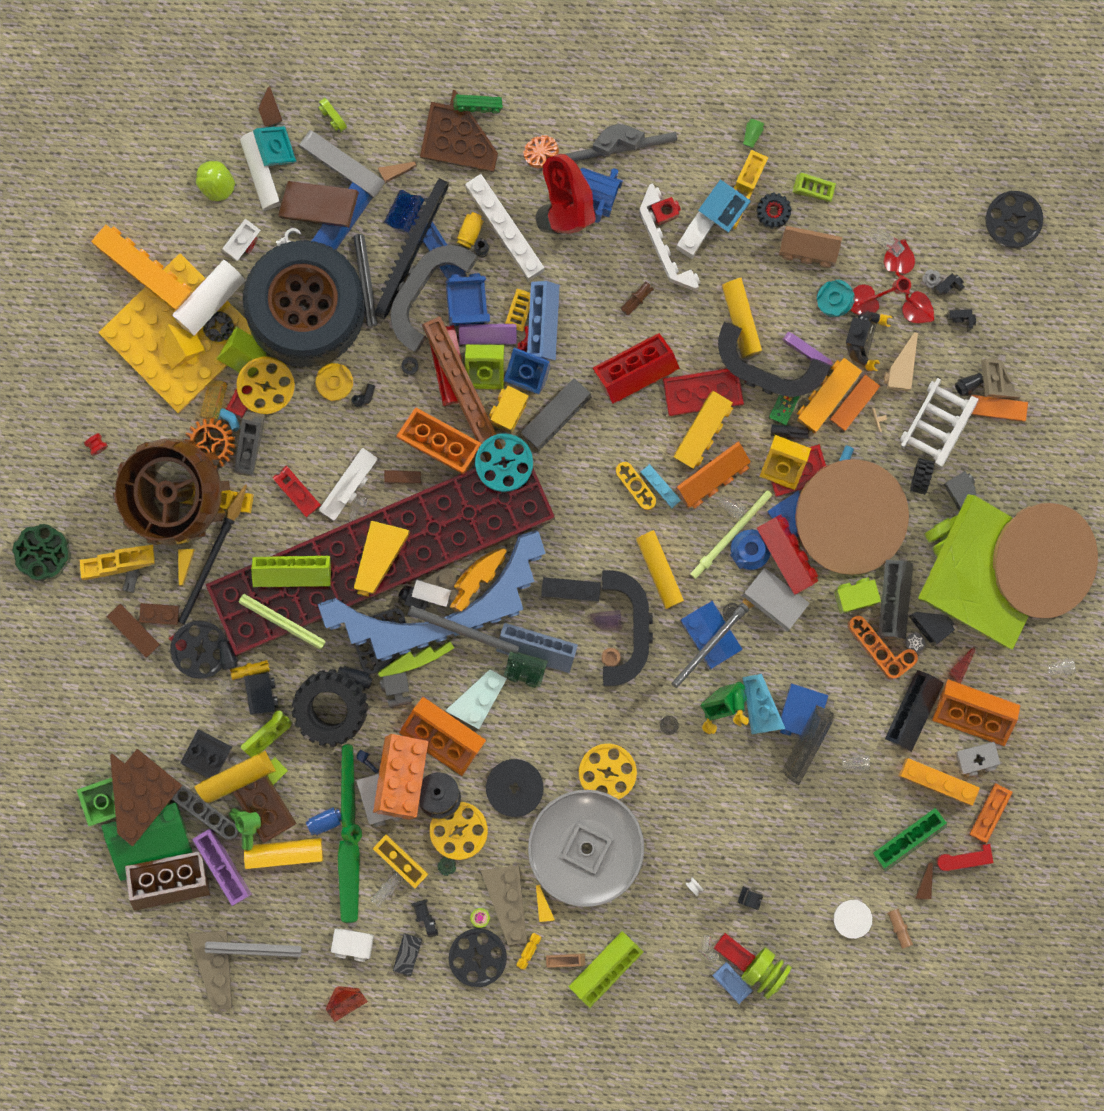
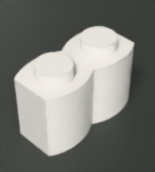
[331,928,374,962]

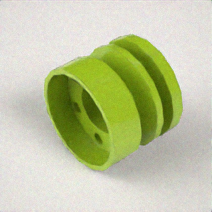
[741,947,792,1000]

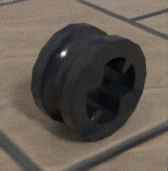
[401,357,419,375]

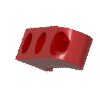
[936,844,994,871]

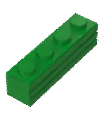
[453,94,503,114]

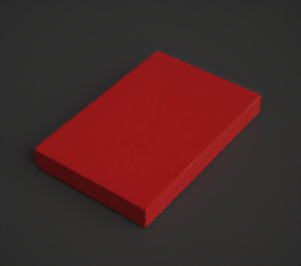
[771,444,826,497]

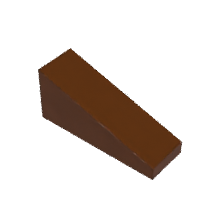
[384,470,421,484]
[915,863,933,899]

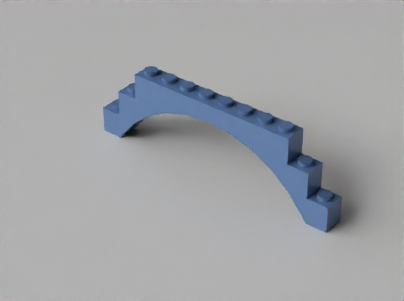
[317,530,546,661]

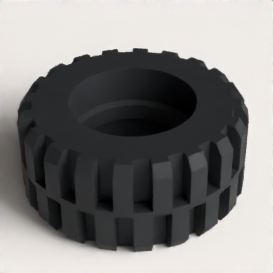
[292,669,368,747]

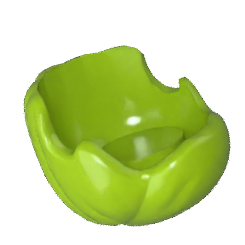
[196,161,235,202]

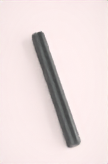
[354,234,378,327]

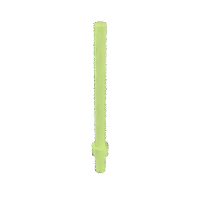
[690,490,773,579]

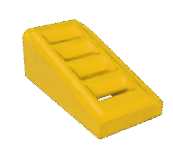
[505,288,530,332]

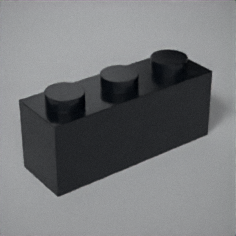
[541,577,601,603]

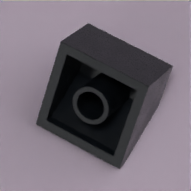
[908,612,955,646]
[244,673,279,716]

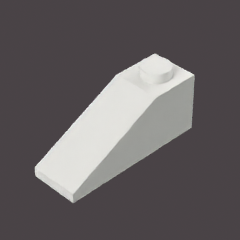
[676,212,715,259]

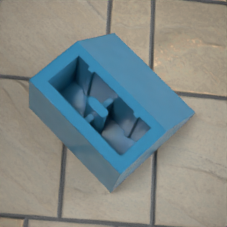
[698,179,751,232]

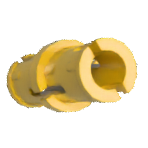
[230,660,270,681]

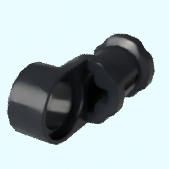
[411,899,438,938]

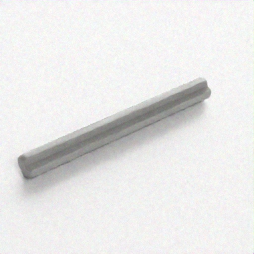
[205,942,302,957]

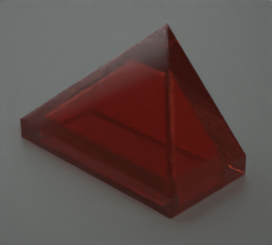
[326,986,368,1022]

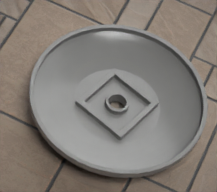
[528,790,644,907]

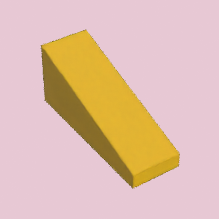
[178,549,195,586]
[536,885,555,922]

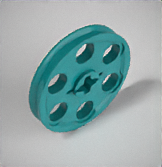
[475,434,533,492]

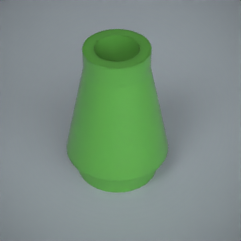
[743,118,764,148]

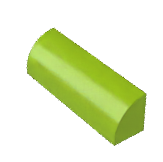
[251,556,331,587]
[568,931,644,1008]

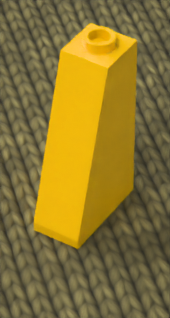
[354,521,410,597]

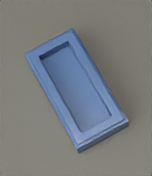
[712,962,753,1004]

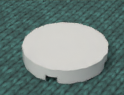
[834,900,872,939]

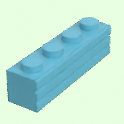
[640,464,681,509]

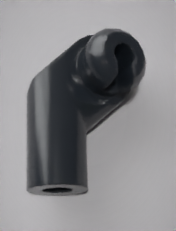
[351,383,376,407]

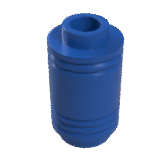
[306,807,341,836]

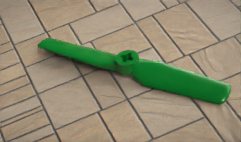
[338,744,362,923]

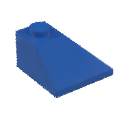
[504,347,550,394]

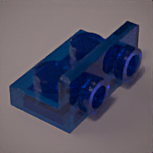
[384,190,424,233]

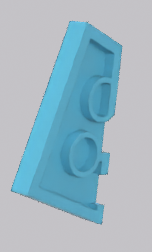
[743,674,785,734]

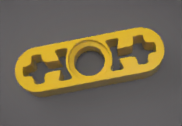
[616,462,656,510]

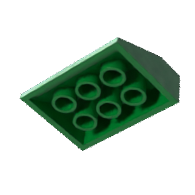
[101,803,193,881]

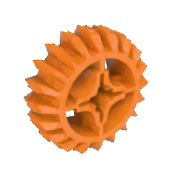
[186,418,236,468]

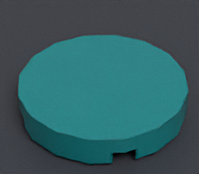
[817,279,855,317]

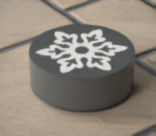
[905,633,925,653]

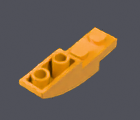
[450,548,507,612]

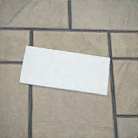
[412,580,451,607]

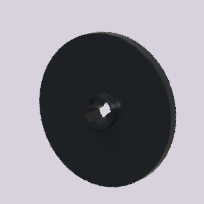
[486,759,544,817]

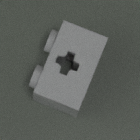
[955,742,1000,777]

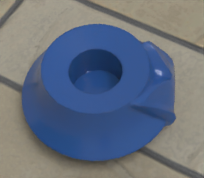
[730,529,771,570]

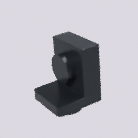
[933,273,965,296]
[947,309,976,331]
[398,585,428,611]

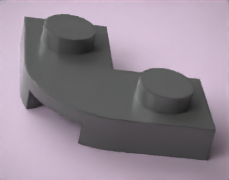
[592,124,645,156]

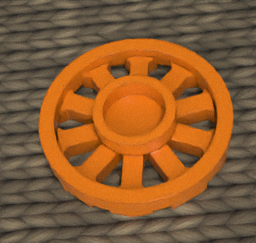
[523,135,559,168]

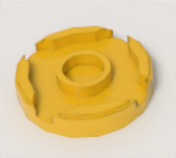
[315,363,353,401]

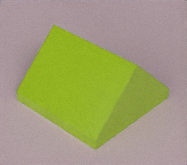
[217,326,267,376]

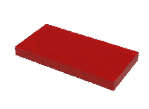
[663,369,744,416]

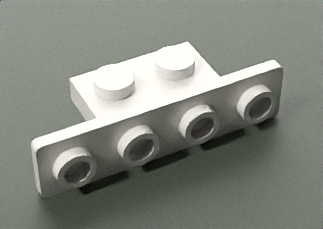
[319,448,377,520]

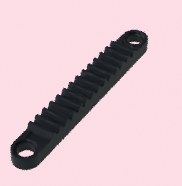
[375,178,449,319]

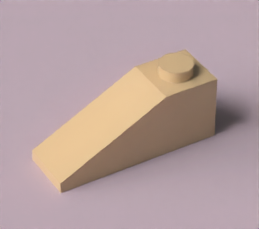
[884,332,918,392]

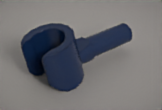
[357,750,379,774]

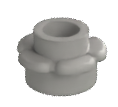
[922,269,941,288]

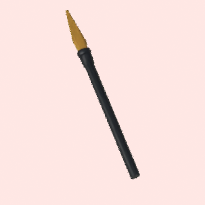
[178,484,247,624]

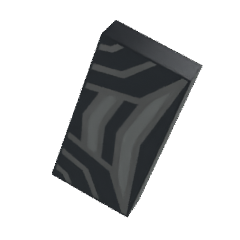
[393,933,422,976]

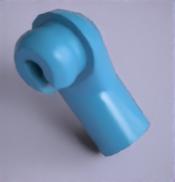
[215,408,241,432]

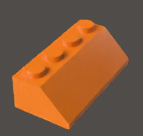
[396,407,482,474]
[675,441,751,509]
[932,679,1020,747]
[399,697,486,776]

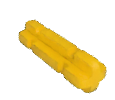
[516,933,541,970]

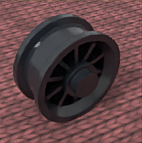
[419,772,461,819]

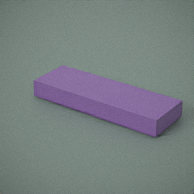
[459,324,517,344]

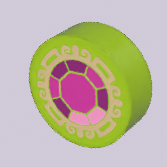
[470,908,490,928]

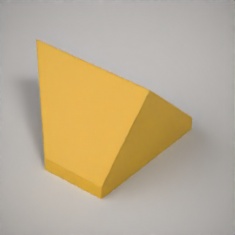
[163,324,206,370]

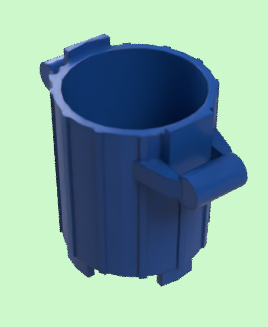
[580,167,623,223]

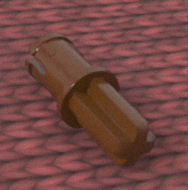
[621,281,654,316]

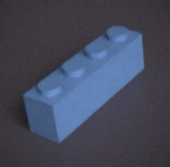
[527,281,560,361]

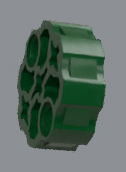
[12,524,71,581]

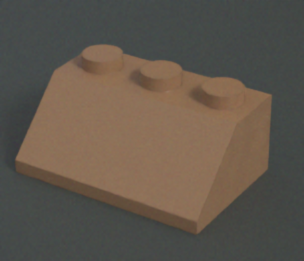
[779,226,842,268]

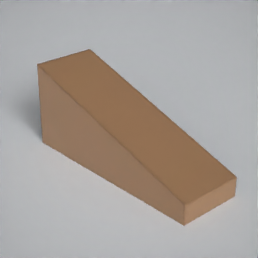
[378,162,417,183]
[546,953,585,968]

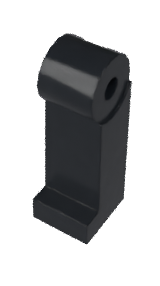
[737,886,764,910]

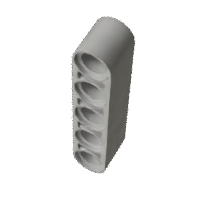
[298,130,385,198]

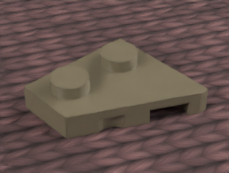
[981,358,1021,400]

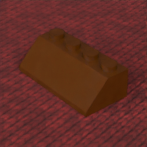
[125,851,210,911]

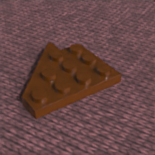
[420,90,498,173]
[110,749,183,846]

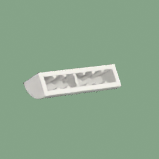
[240,131,281,211]
[172,260,245,335]

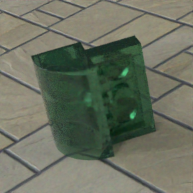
[504,652,548,688]

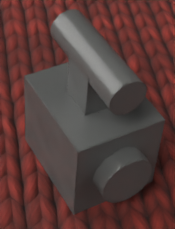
[380,671,412,708]

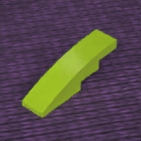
[378,640,455,677]

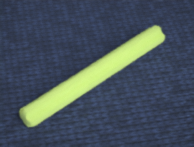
[239,594,325,649]

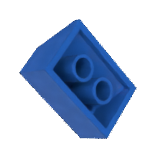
[680,601,743,670]

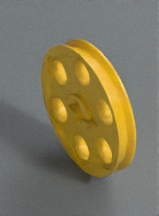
[236,357,295,414]
[579,744,637,800]
[430,802,488,860]

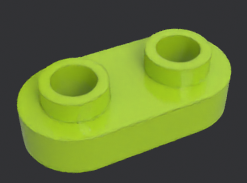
[318,98,348,132]

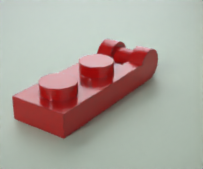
[272,465,321,518]

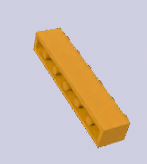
[91,224,192,311]

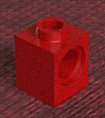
[650,197,681,226]

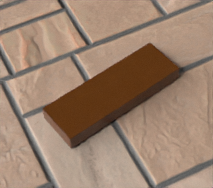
[107,603,160,658]

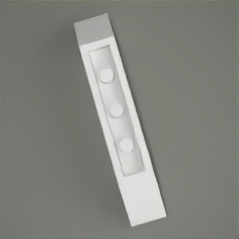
[639,183,700,291]

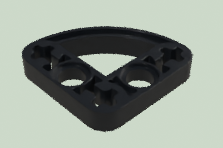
[354,607,406,674]

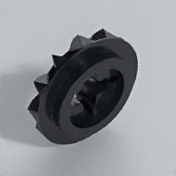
[203,311,234,342]

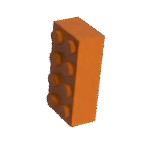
[373,734,428,820]

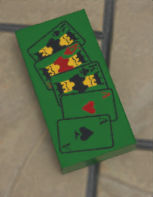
[769,395,800,426]

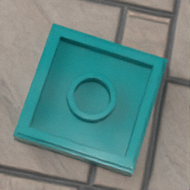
[253,126,297,166]

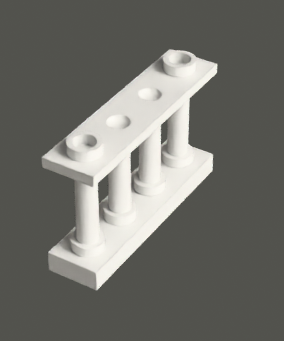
[900,378,978,469]

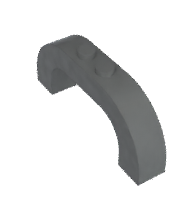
[391,245,479,353]

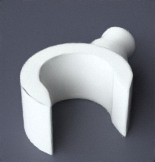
[276,228,302,246]

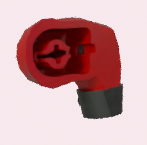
[535,154,596,234]

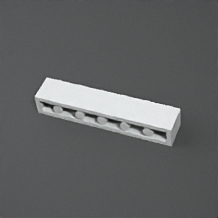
[465,174,544,282]

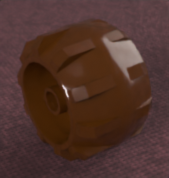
[113,438,230,545]

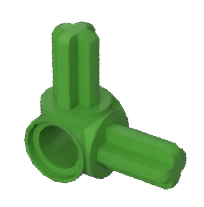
[229,808,261,850]

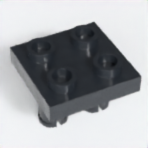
[180,729,233,778]

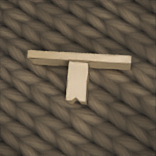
[872,408,887,433]

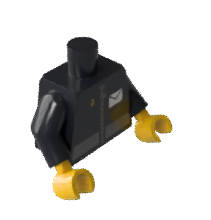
[846,311,892,371]

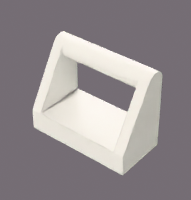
[221,219,261,261]

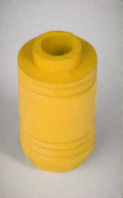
[456,212,484,249]

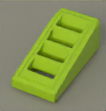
[793,172,836,202]

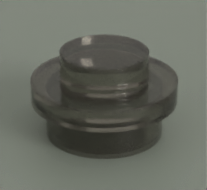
[722,603,739,621]
[659,716,679,735]

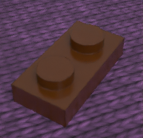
[139,603,180,625]

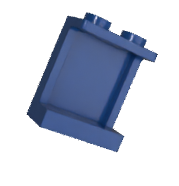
[445,273,490,326]

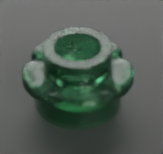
[437,857,456,876]

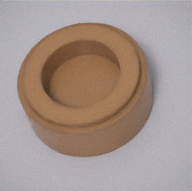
[601,648,621,666]

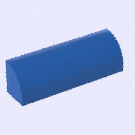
[311,182,372,250]

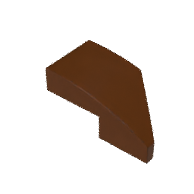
[258,86,283,127]

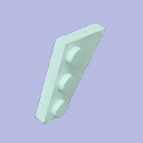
[445,670,507,729]

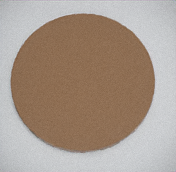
[795,459,909,575]
[993,503,1098,618]

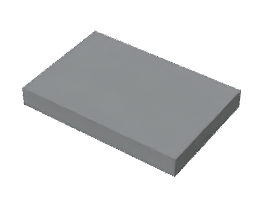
[742,568,810,632]

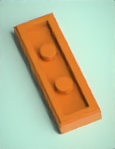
[830,374,880,431]
[970,395,1028,422]
[969,783,1013,844]

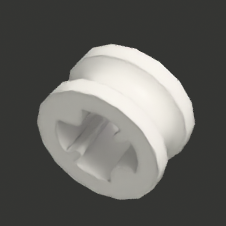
[686,878,704,896]

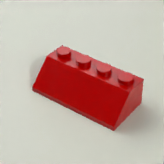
[593,333,680,404]

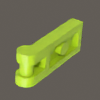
[240,710,292,757]

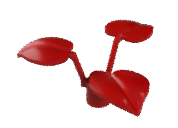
[850,239,934,324]

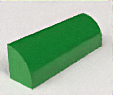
[873,808,947,872]

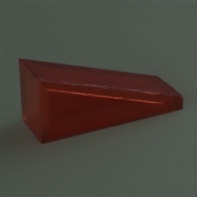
[948,647,976,684]

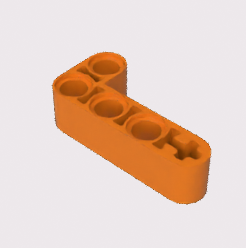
[848,616,918,679]

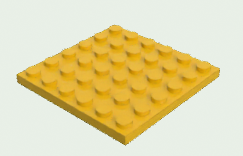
[98,253,253,414]

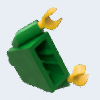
[700,682,749,734]

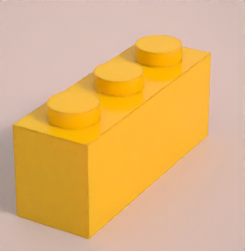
[373,834,429,889]

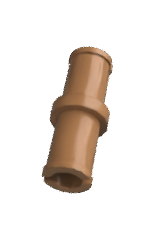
[887,908,913,949]

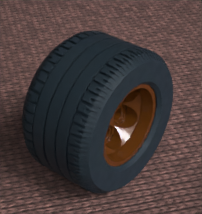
[243,240,365,367]

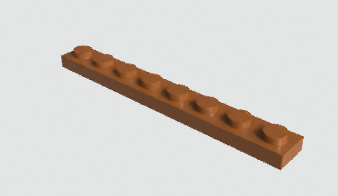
[422,316,503,462]

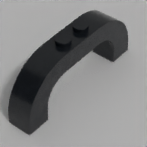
[718,321,831,397]
[602,570,653,687]

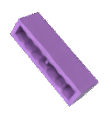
[192,829,252,906]

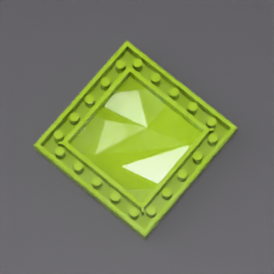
[918,494,1029,650]

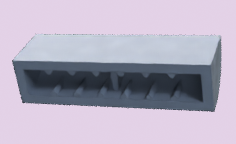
[496,623,578,673]

